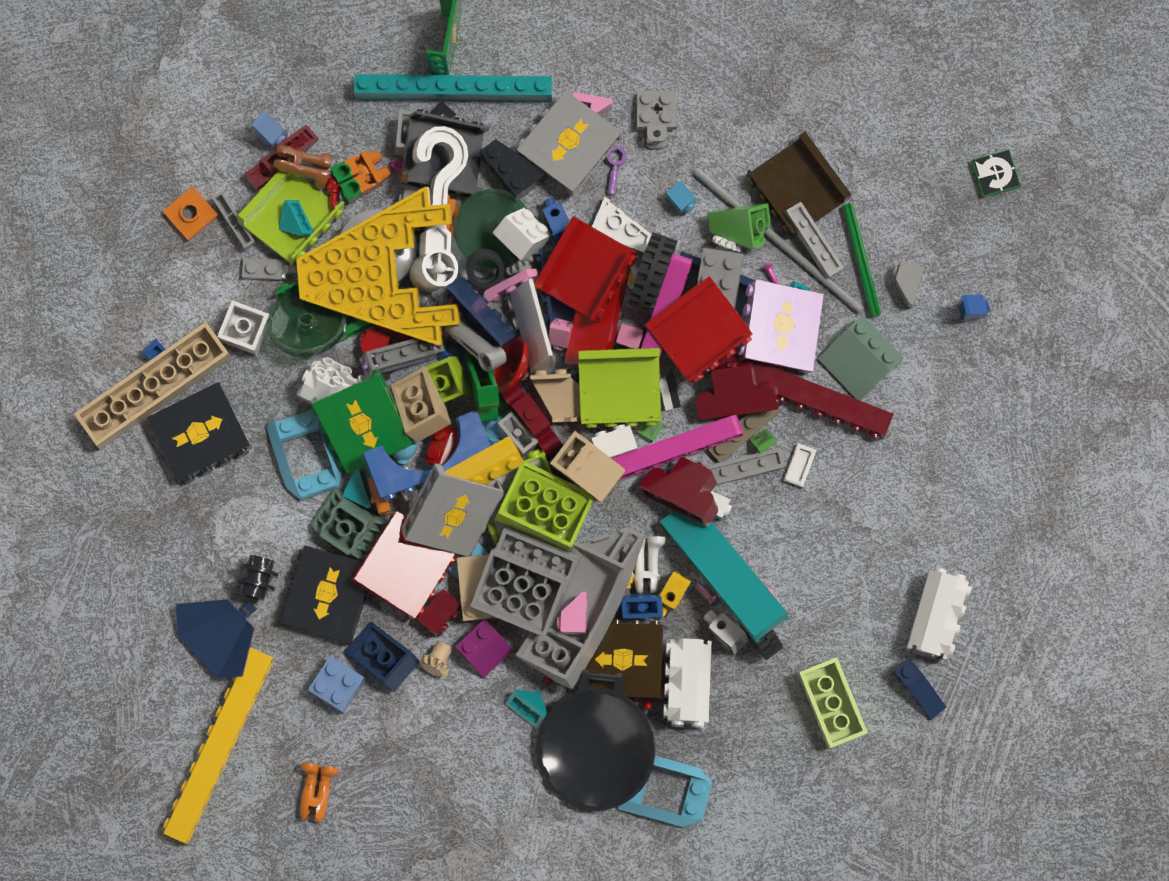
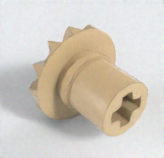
[419,641,452,677]

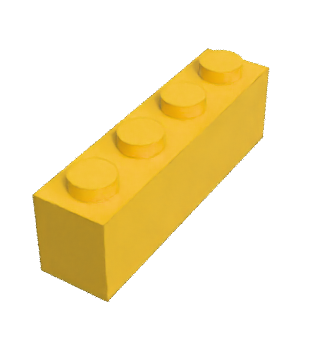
[445,436,524,485]

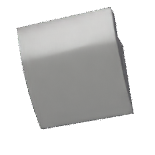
[470,527,581,637]

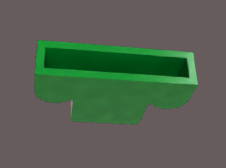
[465,354,499,422]

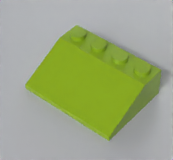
[495,461,595,552]

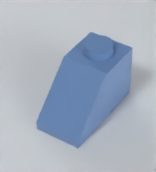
[252,110,286,149]

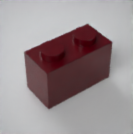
[417,589,462,637]

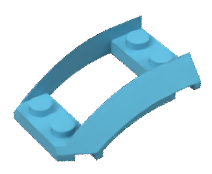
[266,410,344,500]
[618,756,713,828]

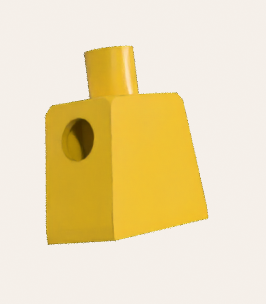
[659,571,693,618]

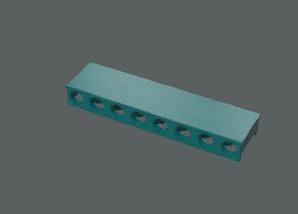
[660,511,789,643]

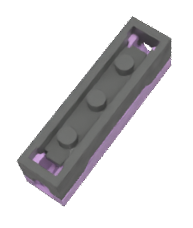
[360,338,445,377]

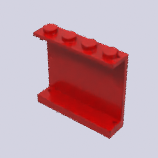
[534,216,638,323]
[645,276,753,383]

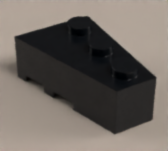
[480,139,548,202]

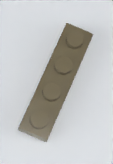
[707,409,780,463]

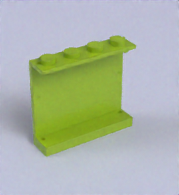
[238,170,344,266]
[578,348,662,427]

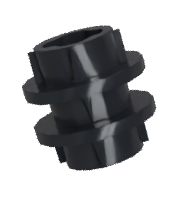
[235,555,279,601]

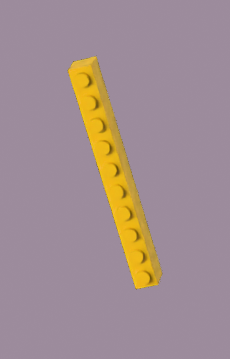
[163,648,275,844]

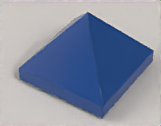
[141,338,166,361]

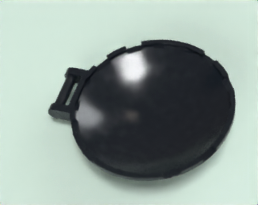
[536,669,656,811]

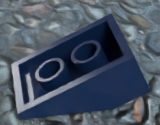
[345,622,419,692]

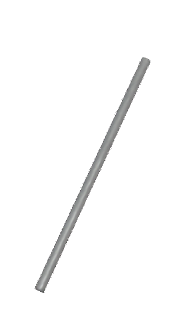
[694,168,864,313]

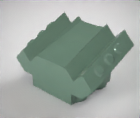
[311,489,387,560]

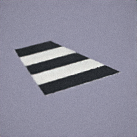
[660,371,681,412]

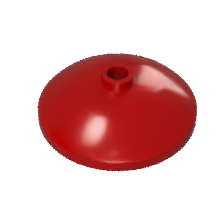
[493,338,529,394]

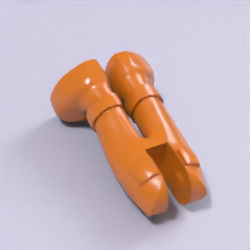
[300,762,339,823]

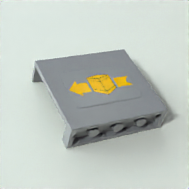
[516,91,622,197]
[401,464,504,556]

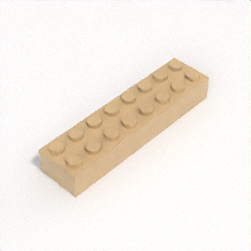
[74,322,231,450]

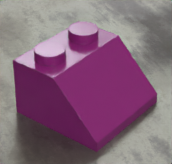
[455,619,513,678]

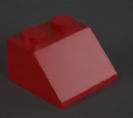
[424,426,458,467]

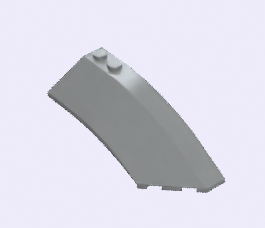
[516,527,645,689]

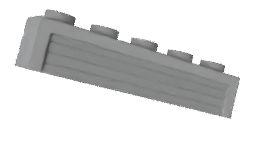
[211,191,256,251]

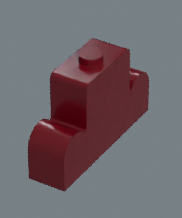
[696,361,780,420]
[500,384,563,460]
[639,457,719,527]

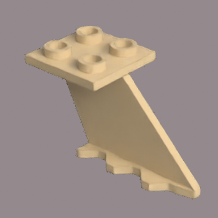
[530,369,581,422]

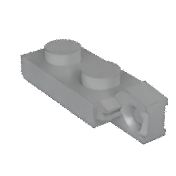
[242,258,298,281]

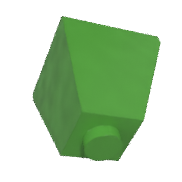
[707,203,771,249]

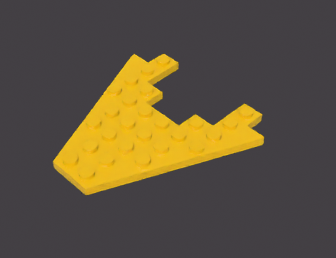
[296,187,460,345]

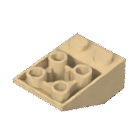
[551,431,626,503]

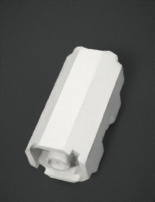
[297,357,368,404]
[906,567,972,661]
[663,639,712,728]

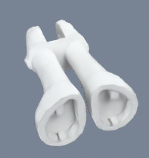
[633,537,665,593]

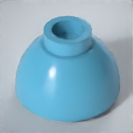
[392,442,417,464]

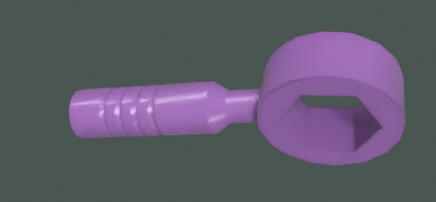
[607,146,626,195]

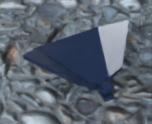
[176,599,257,679]

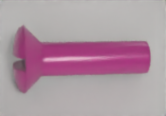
[762,263,780,285]

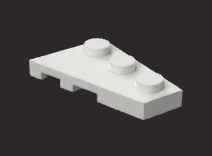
[592,197,651,255]

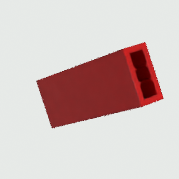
[564,267,631,367]

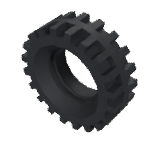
[629,232,678,312]

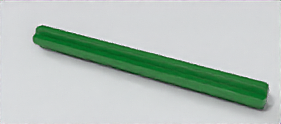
[843,203,881,317]

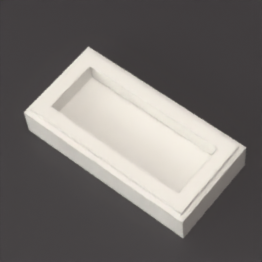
[784,443,816,488]

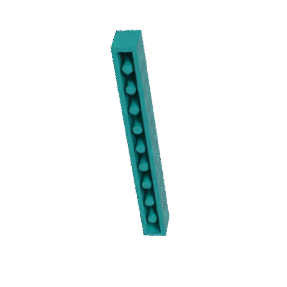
[354,74,552,102]

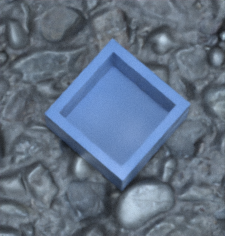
[308,656,366,714]

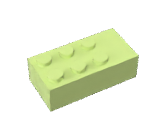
[797,657,868,749]

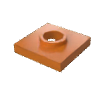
[163,186,219,241]

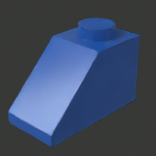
[958,295,990,323]
[621,594,663,618]

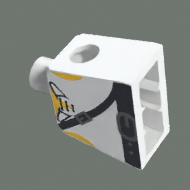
[703,610,748,656]

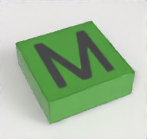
[636,421,664,442]
[749,429,777,453]

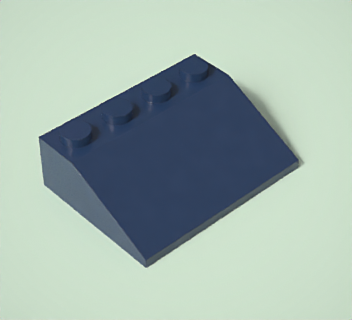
[443,278,516,349]

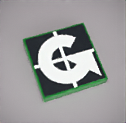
[971,149,1021,198]

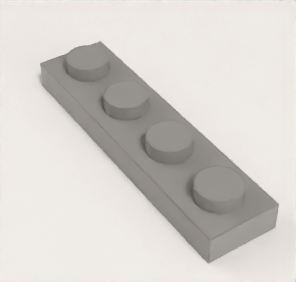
[783,202,844,279]
[706,447,786,485]

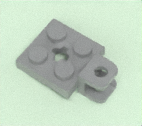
[637,91,677,149]

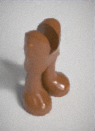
[273,145,332,189]

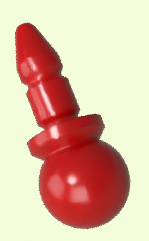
[326,176,340,212]

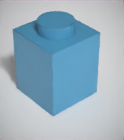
[666,181,696,215]

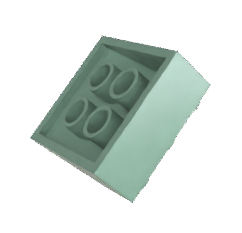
[817,315,904,401]

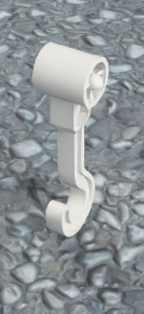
[410,126,468,293]

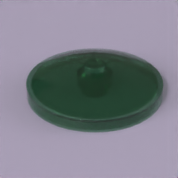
[454,189,527,268]
[267,288,347,357]

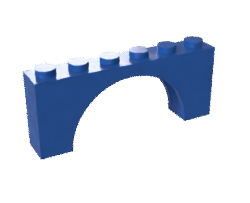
[362,410,490,501]

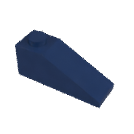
[892,658,947,720]

